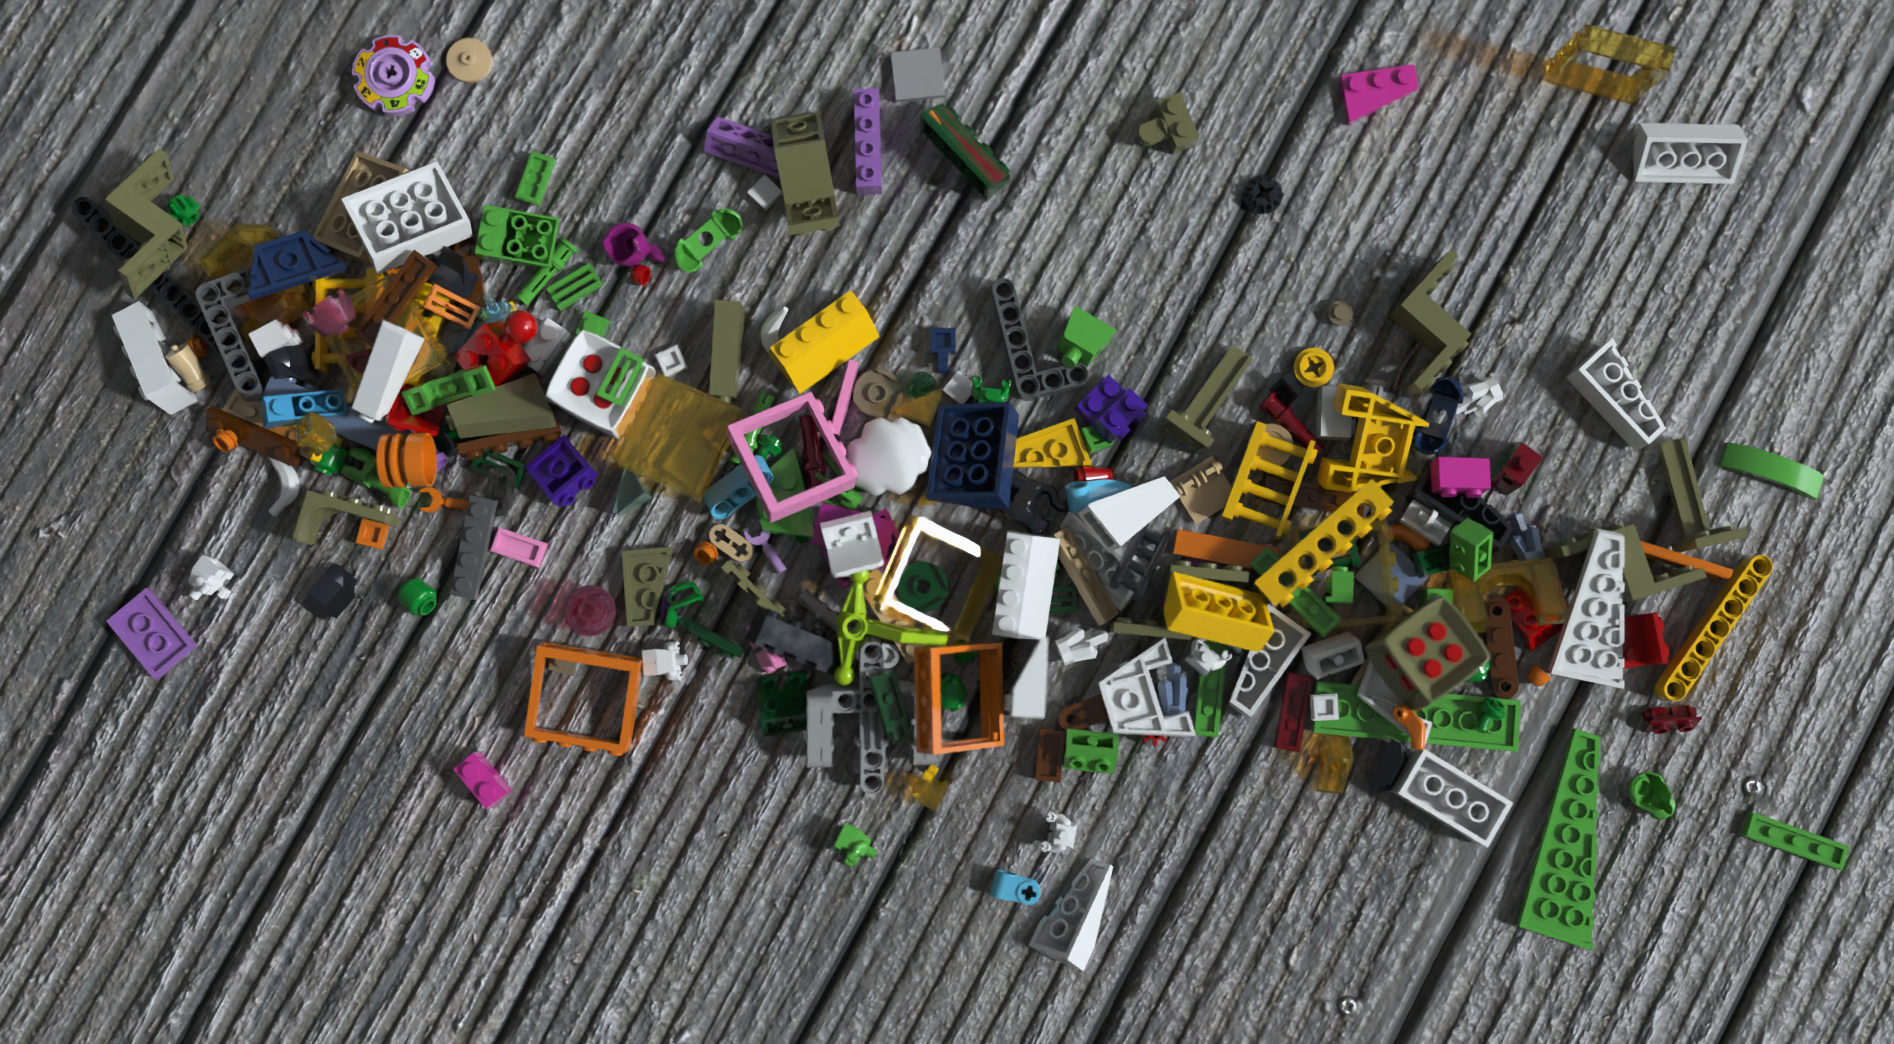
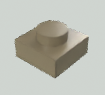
[548,658,578,676]

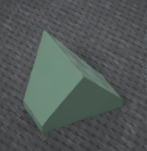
[613,463,652,516]

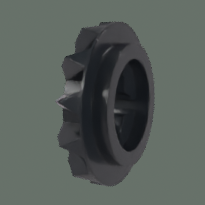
[1243,174,1284,214]

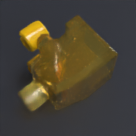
[295,411,343,462]
[904,765,951,811]

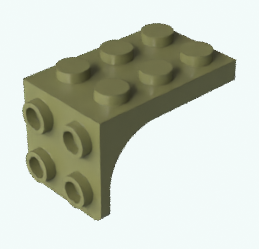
[292,489,401,545]

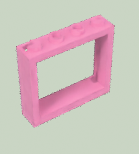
[727,392,858,523]

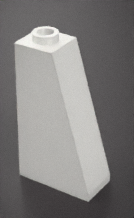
[352,321,425,423]
[1078,476,1180,554]

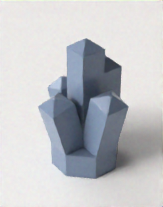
[1509,512,1545,565]
[1156,663,1188,716]

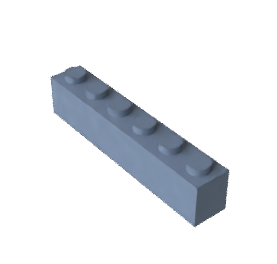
[259,375,414,450]

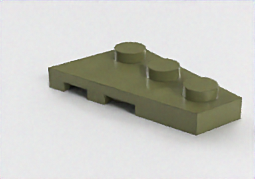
[622,547,674,627]
[721,560,787,620]

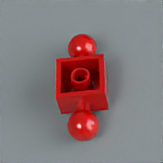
[452,310,538,403]

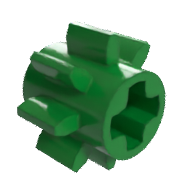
[166,195,201,226]

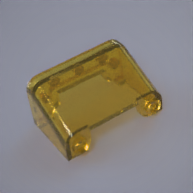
[199,224,316,344]

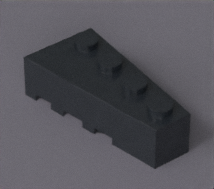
[1405,451,1513,553]
[745,608,841,676]

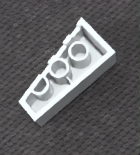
[112,301,198,415]
[1228,604,1311,719]

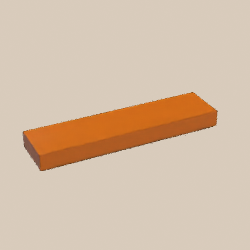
[1173,529,1279,570]
[1640,541,1733,581]

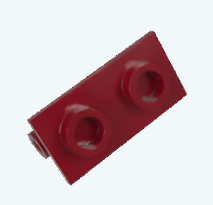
[1642,705,1702,734]

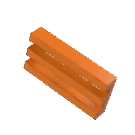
[422,284,481,330]

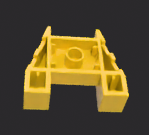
[1317,383,1429,492]

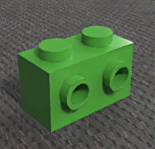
[1449,518,1493,582]
[1063,729,1118,774]

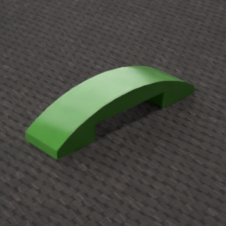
[401,365,496,415]
[1719,442,1824,500]

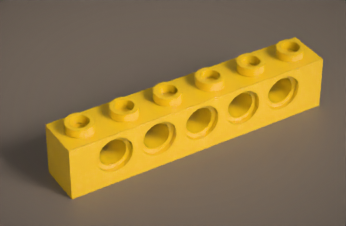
[1254,479,1393,608]

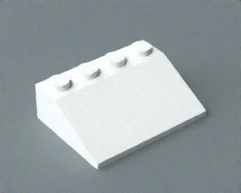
[341,161,473,274]
[1004,637,1048,718]

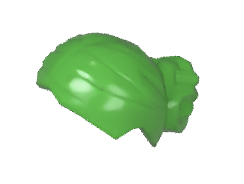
[1628,771,1675,820]

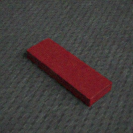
[1273,672,1314,753]

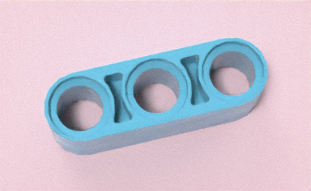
[704,455,773,519]

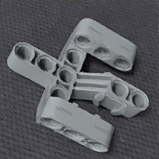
[806,634,937,794]

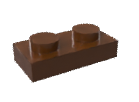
[1034,728,1066,783]

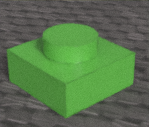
[575,311,610,338]
[1080,426,1114,454]

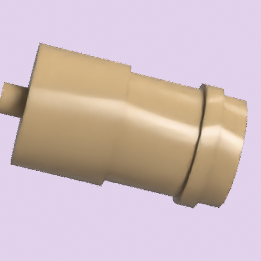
[165,343,212,392]

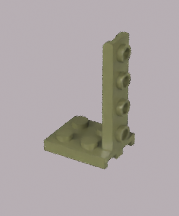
[1159,345,1253,456]
[1657,437,1748,552]

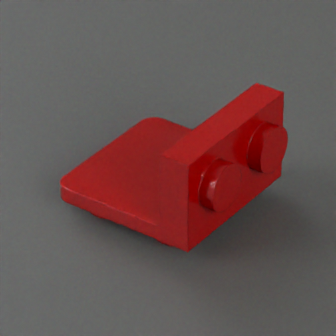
[386,383,446,436]

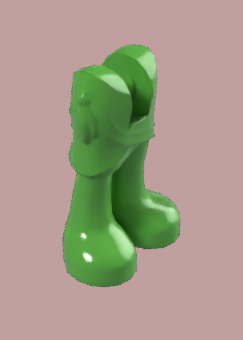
[340,447,411,509]

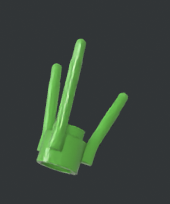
[815,455,863,511]

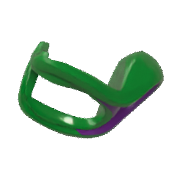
[660,581,704,629]

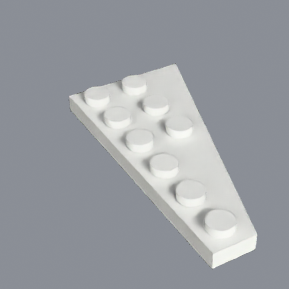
[1548,528,1624,689]

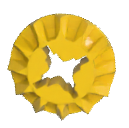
[1293,348,1334,388]

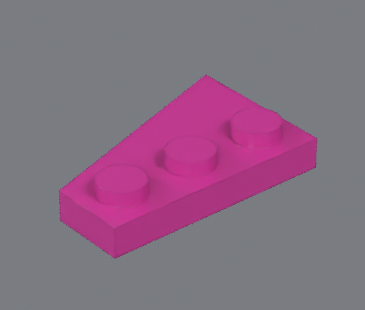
[1339,64,1419,125]

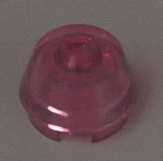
[302,288,357,338]
[564,585,616,637]

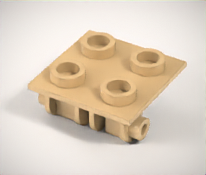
[1169,456,1232,525]

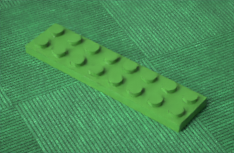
[1312,681,1521,752]

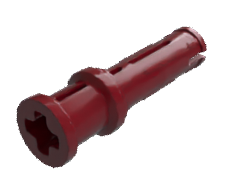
[1258,391,1326,456]
[799,415,826,490]

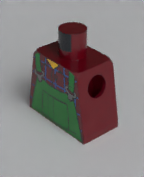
[1490,442,1543,495]

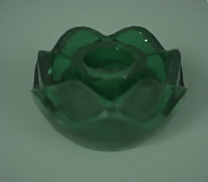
[906,372,937,399]

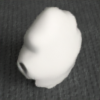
[847,418,932,496]

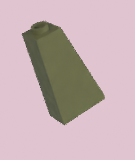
[709,300,746,404]
[446,373,556,438]

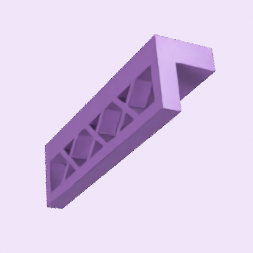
[704,117,780,178]

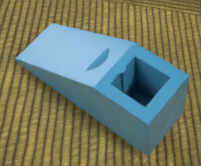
[260,389,348,429]

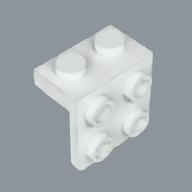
[820,511,884,577]

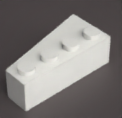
[1566,338,1666,451]

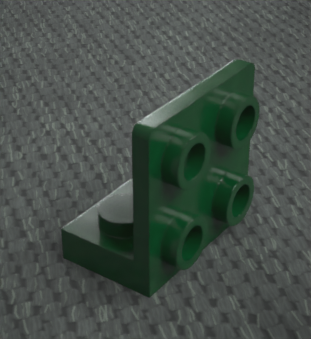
[757,670,809,737]

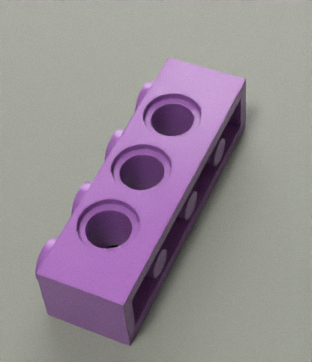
[854,88,882,195]

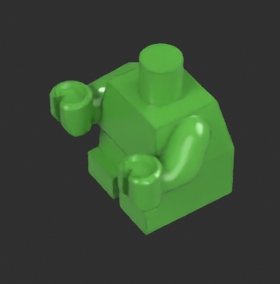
[832,823,877,868]

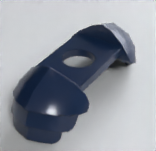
[1413,377,1464,455]

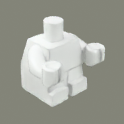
[188,555,234,600]
[1184,637,1232,677]
[642,641,688,681]
[1040,811,1077,853]

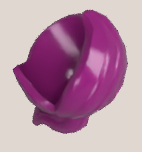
[602,222,667,266]

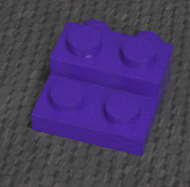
[1074,374,1148,444]
[525,435,598,508]

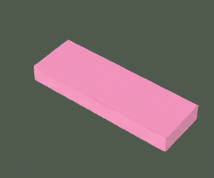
[832,360,859,438]

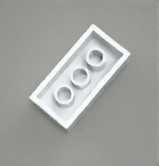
[1390,749,1513,848]

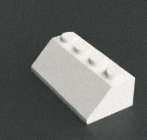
[1633,123,1748,184]
[992,531,1060,640]

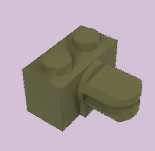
[1137,92,1200,155]

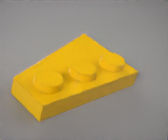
[1013,418,1092,468]

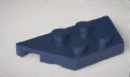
[248,230,347,300]

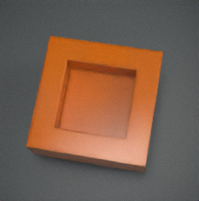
[356,518,390,550]

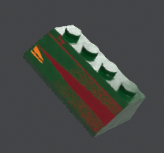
[920,103,1010,201]

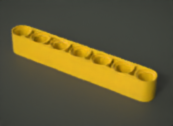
[1654,555,1773,701]

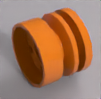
[377,433,437,488]

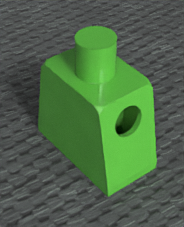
[1057,305,1116,368]

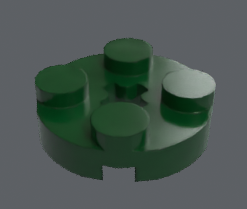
[897,561,948,612]

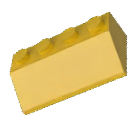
[769,290,880,395]
[1163,572,1275,652]

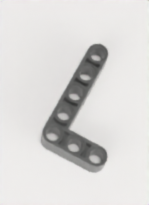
[196,266,263,402]
[992,278,1089,401]

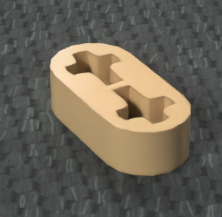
[709,524,754,562]

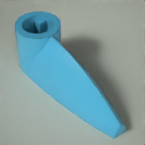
[1065,479,1132,513]

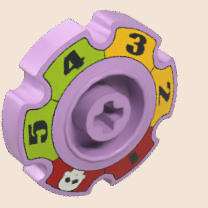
[352,35,435,116]

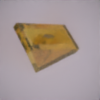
[894,388,942,429]

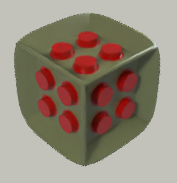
[1365,595,1490,711]

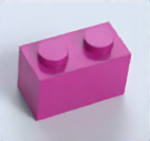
[1430,457,1491,498]
[453,752,513,809]

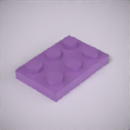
[106,588,198,680]

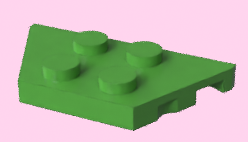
[755,448,815,539]

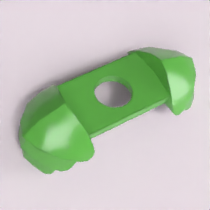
[674,209,743,273]

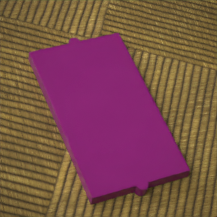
[811,503,895,563]

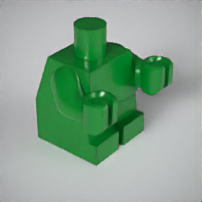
[971,376,1011,403]

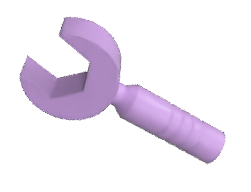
[744,520,786,574]

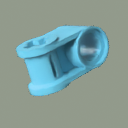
[990,869,1040,905]

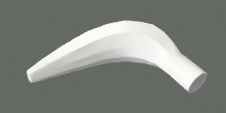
[760,307,788,353]
[268,457,300,517]

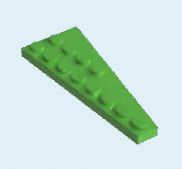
[1516,729,1600,950]

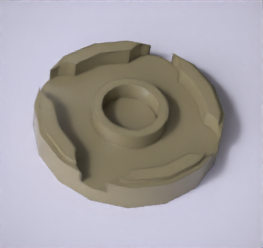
[853,369,903,419]

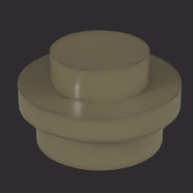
[1327,300,1353,326]

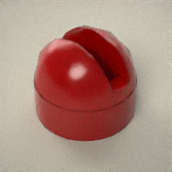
[629,264,651,286]

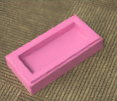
[490,527,548,568]

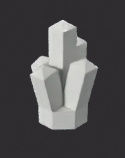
[1455,377,1503,415]
[1055,627,1108,665]

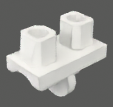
[1399,499,1452,547]

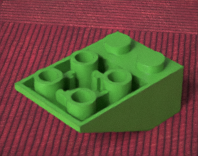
[475,205,560,268]

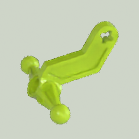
[834,570,948,685]

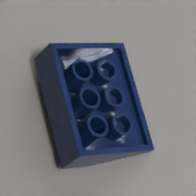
[926,402,1019,509]

